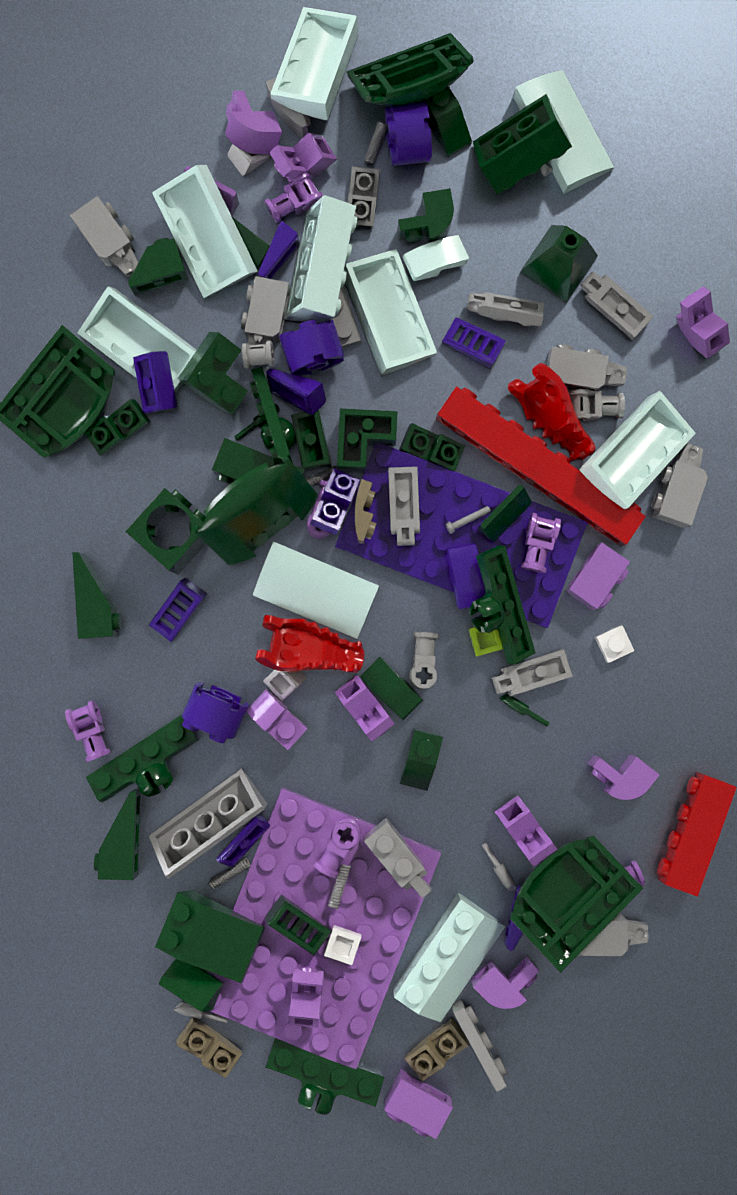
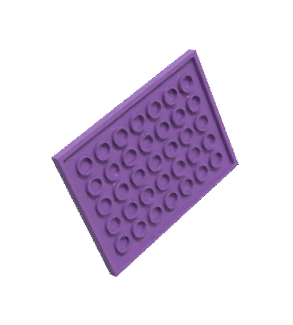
[208,787,442,1069]

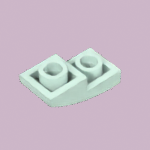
[403,235,469,281]

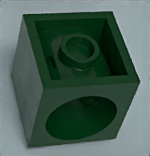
[125,488,206,574]

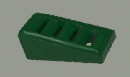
[265,895,331,955]

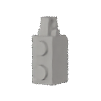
[70,196,138,278]
[241,276,290,345]
[546,344,627,391]
[651,444,708,528]
[364,817,432,898]
[578,914,648,956]

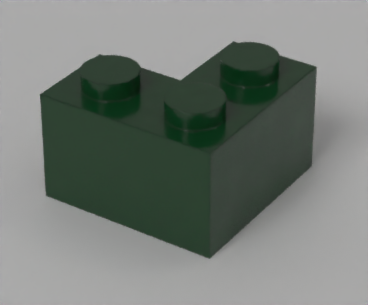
[177,332,248,414]
[337,408,398,473]

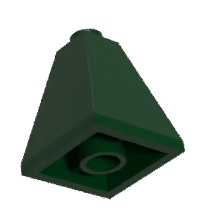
[520,225,598,303]

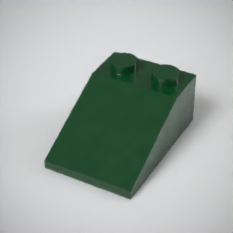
[155,890,265,983]

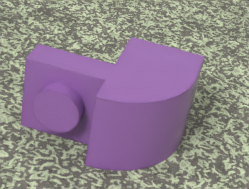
[225,91,282,154]
[269,133,337,183]
[676,286,730,359]
[335,675,395,742]
[247,689,308,750]
[587,754,659,800]
[495,795,557,867]
[471,955,539,1009]
[289,968,324,1028]

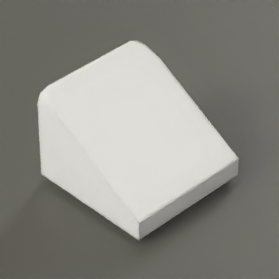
[228,144,270,176]
[263,670,307,702]

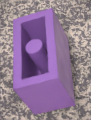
[564,542,630,610]
[384,1069,453,1139]

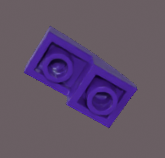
[310,468,360,535]
[447,543,486,609]

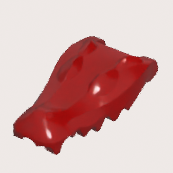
[507,363,595,461]
[255,615,365,673]

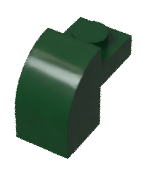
[397,188,454,243]

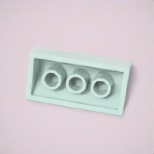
[285,195,357,323]
[393,893,506,1022]

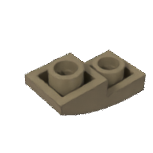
[355,479,377,544]
[176,1017,242,1078]
[404,1018,470,1081]

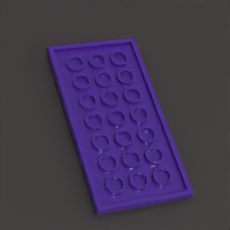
[335,444,588,628]

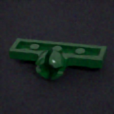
[250,366,296,465]
[469,546,536,664]
[86,715,199,803]
[265,1038,385,1115]

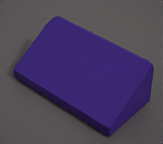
[133,351,177,414]
[216,813,270,868]

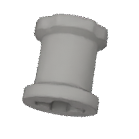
[242,340,275,369]

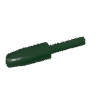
[234,404,280,441]
[499,694,550,727]

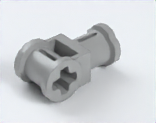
[568,389,625,422]
[409,632,439,689]

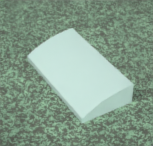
[270,7,359,120]
[513,70,614,194]
[152,165,258,298]
[344,249,437,376]
[77,286,196,393]
[579,391,696,509]
[253,542,379,639]

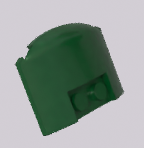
[346,33,474,106]
[0,325,115,458]
[193,456,318,565]
[510,836,643,973]

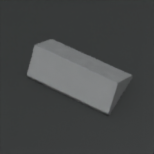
[149,769,268,879]

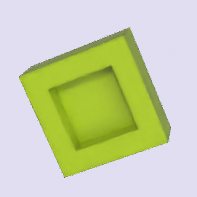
[468,627,503,656]

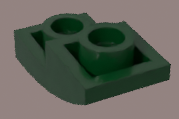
[85,399,151,456]
[399,423,466,471]
[360,657,423,720]

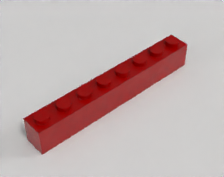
[435,386,646,547]

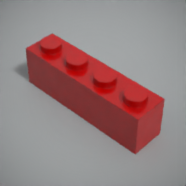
[657,772,737,897]

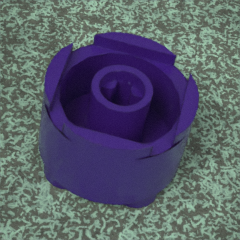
[385,101,432,166]
[279,320,345,377]
[182,682,249,743]

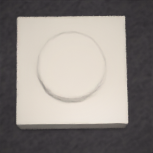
[595,625,634,663]
[324,925,361,965]

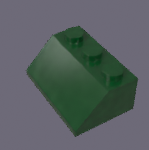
[473,94,572,194]

